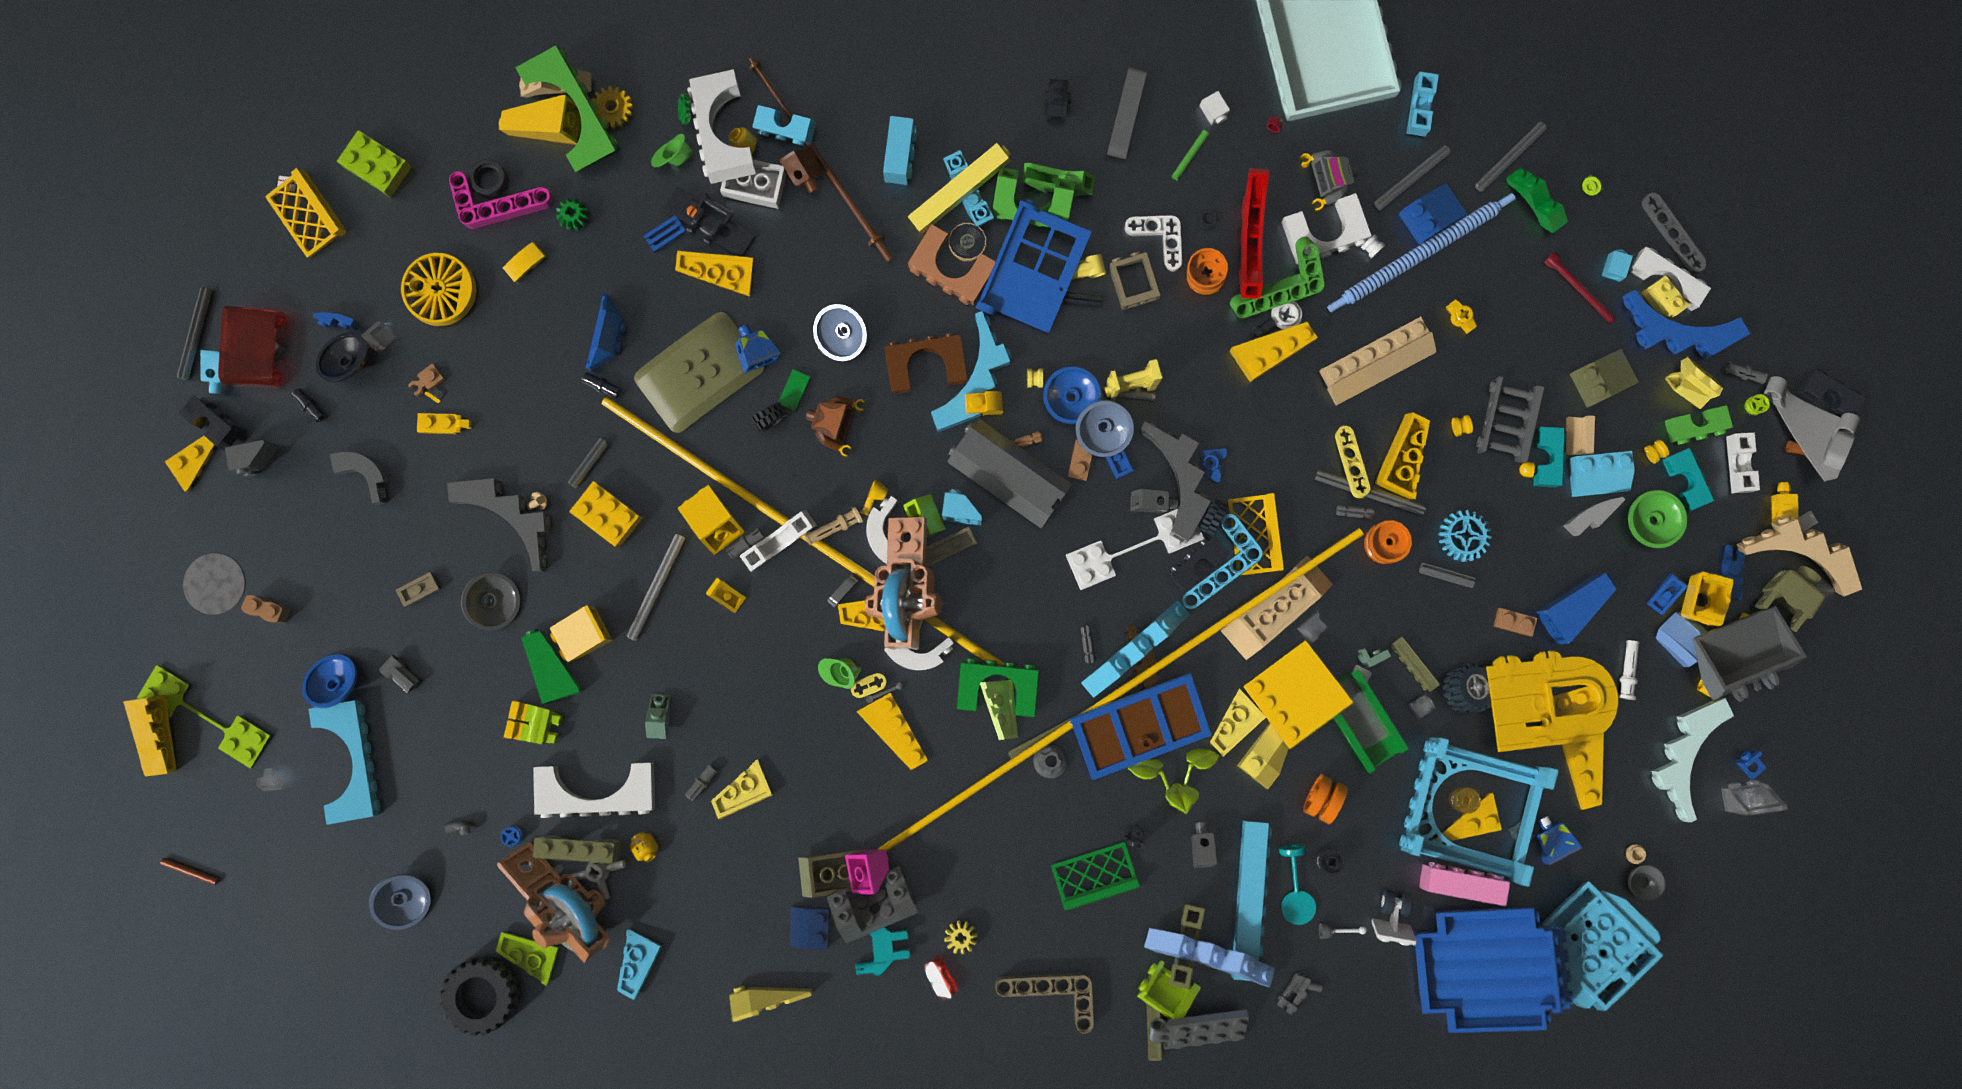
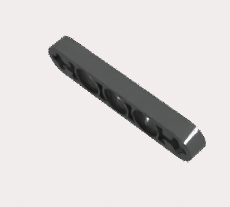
[1642,193,1706,273]

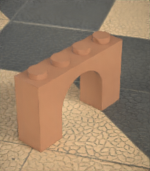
[908,224,995,305]

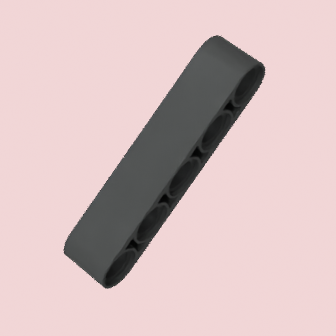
[1107,66,1147,159]

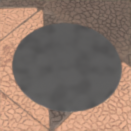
[183,553,245,615]

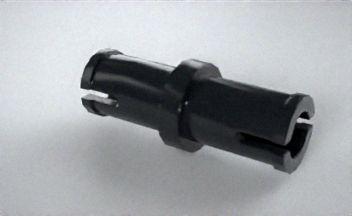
[582,372,621,399]
[291,388,326,423]

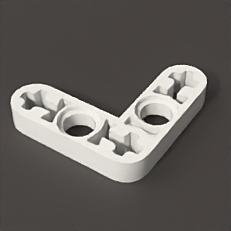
[1125,216,1182,272]

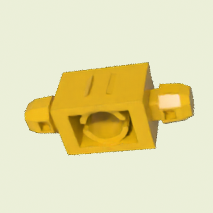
[1771,482,1799,522]

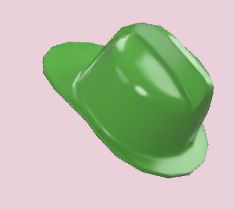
[651,133,693,167]
[818,658,861,689]

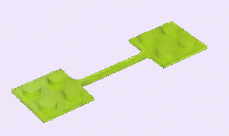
[137,665,271,768]

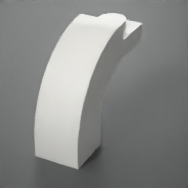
[866,496,898,564]
[884,637,954,670]

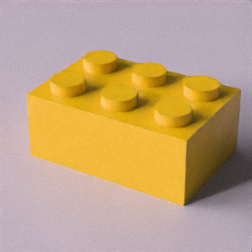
[569,481,643,548]

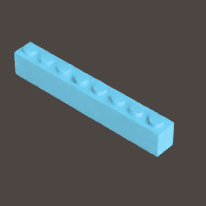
[1231,820,1271,981]

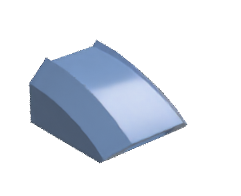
[1656,612,1708,667]

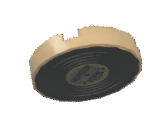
[949,223,986,261]

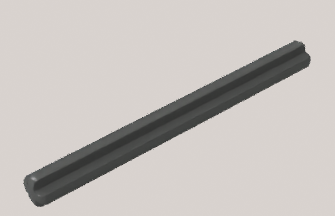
[1315,470,1426,515]

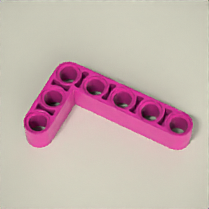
[449,171,554,229]

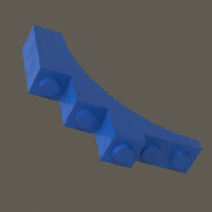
[1623,290,1750,359]

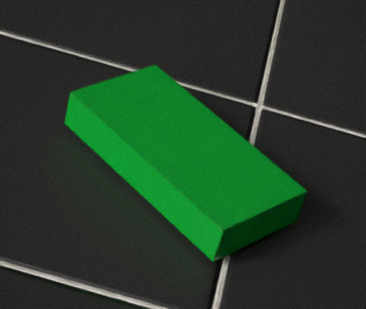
[778,369,811,412]

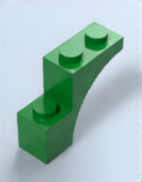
[1506,167,1568,233]

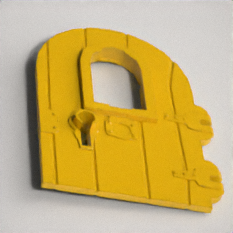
[1486,650,1618,752]

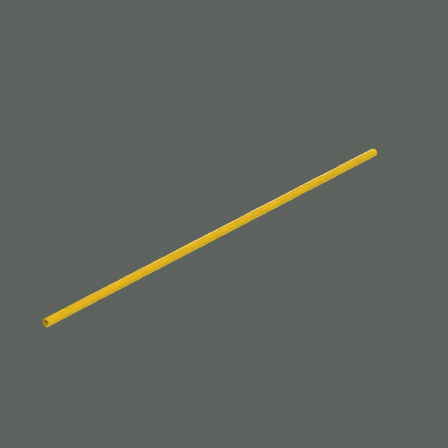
[601,396,1005,665]

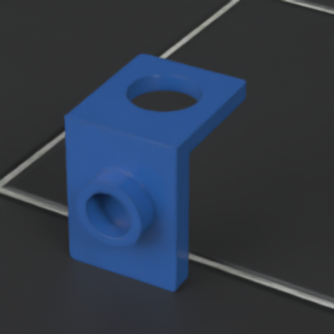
[1736,750,1766,780]

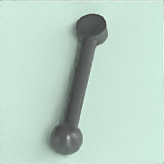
[866,682,904,703]

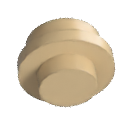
[1626,844,1646,864]

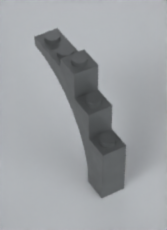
[1139,422,1211,544]
[447,478,551,572]

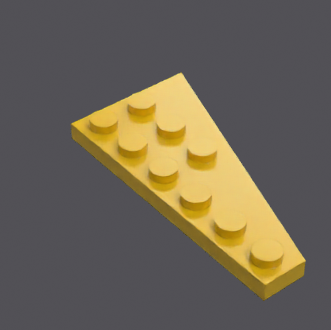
[1553,686,1604,810]

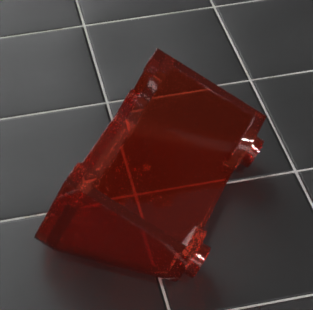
[218,306,286,388]

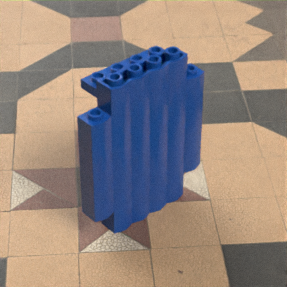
[1414,906,1573,1033]

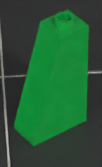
[521,629,583,704]

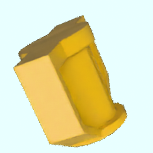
[1446,299,1477,334]

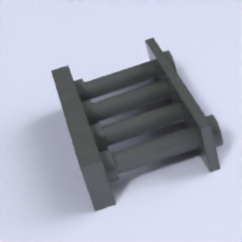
[1476,376,1544,463]

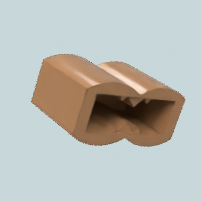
[241,595,290,623]

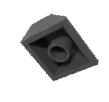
[225,440,278,477]

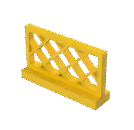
[265,168,347,258]
[1228,493,1284,576]

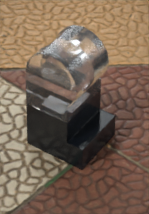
[1406,694,1436,720]

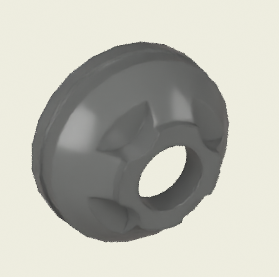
[1033,743,1068,778]
[1628,865,1665,901]

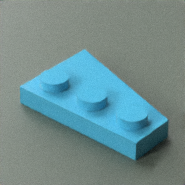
[617,928,663,1000]

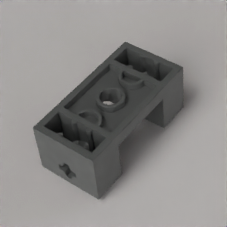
[827,866,919,943]

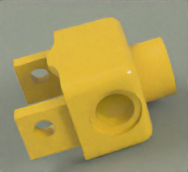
[1681,572,1733,626]

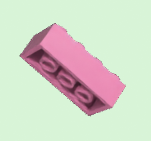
[1419,862,1510,906]

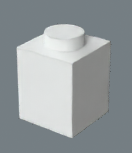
[1200,91,1230,125]

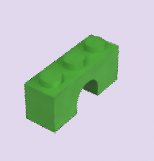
[1665,405,1733,445]

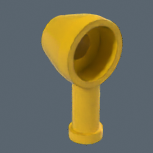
[860,480,888,516]

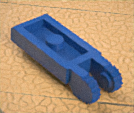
[1721,545,1745,600]

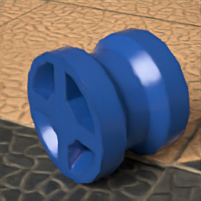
[501,826,524,846]

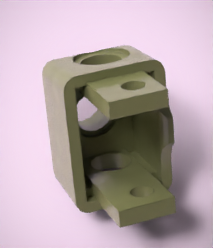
[1755,566,1825,632]

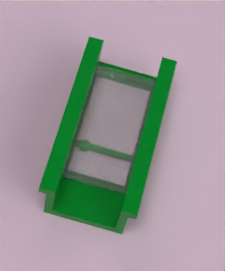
[1334,669,1408,774]

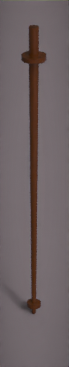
[749,58,894,262]

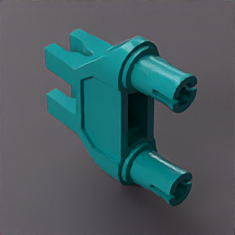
[855,926,911,976]

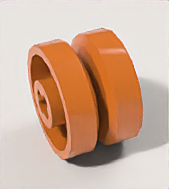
[1364,520,1412,564]
[1303,774,1348,824]

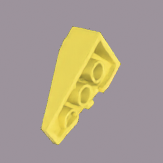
[1237,723,1289,789]
[729,985,813,1022]

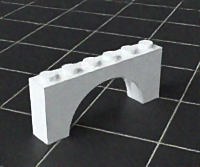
[687,69,756,184]
[534,762,655,818]

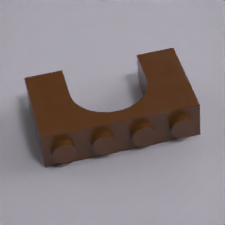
[884,333,967,395]

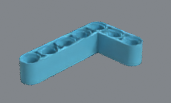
[1183,514,1262,610]

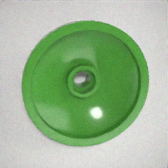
[1628,490,1687,548]

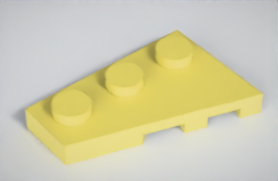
[1210,689,1266,757]
[711,759,773,819]

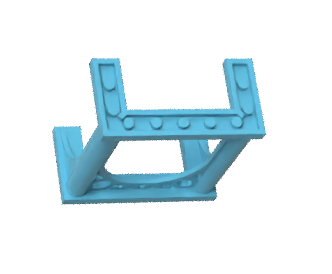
[1399,737,1558,887]

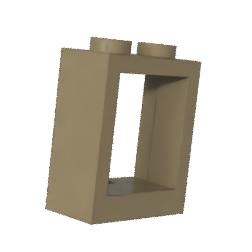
[1109,252,1160,310]

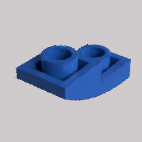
[312,312,359,330]

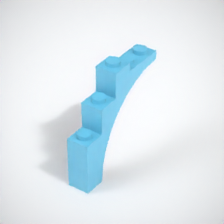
[931,311,1012,432]
[1081,600,1190,698]

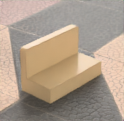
[1565,416,1595,456]

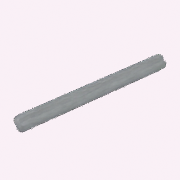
[627,534,685,641]

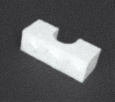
[1726,433,1760,494]

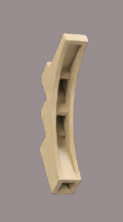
[1737,515,1862,596]

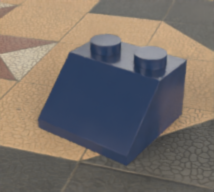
[790,906,830,950]

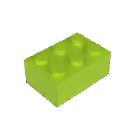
[337,130,412,198]

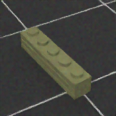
[1391,637,1440,692]
[1147,1004,1164,1061]

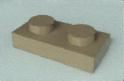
[396,572,440,607]

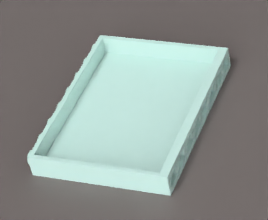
[1256,0,1401,122]

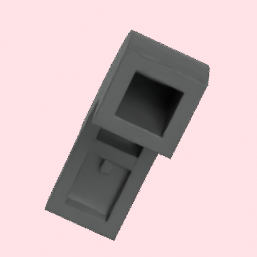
[330,452,389,505]

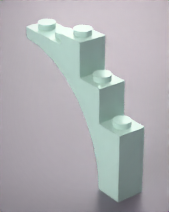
[1651,698,1734,823]

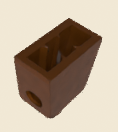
[779,147,822,194]

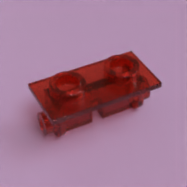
[924,956,958,1000]

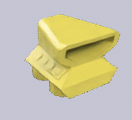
[1665,357,1723,409]

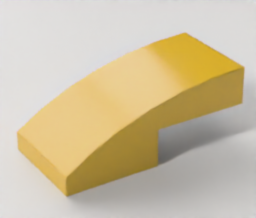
[503,242,546,282]

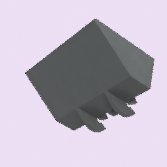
[1693,605,1807,702]

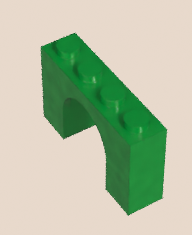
[957,658,1040,717]

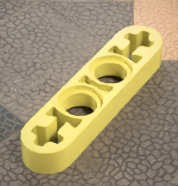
[1335,426,1370,499]

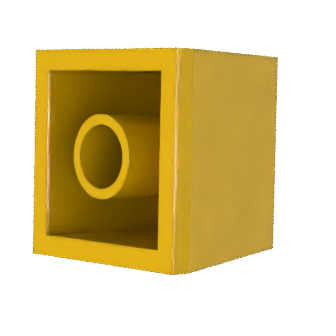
[678,485,745,555]
[550,605,613,662]

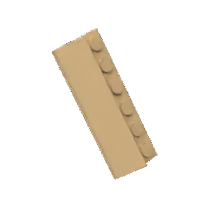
[1319,317,1437,405]

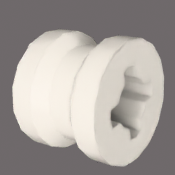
[1361,234,1385,258]

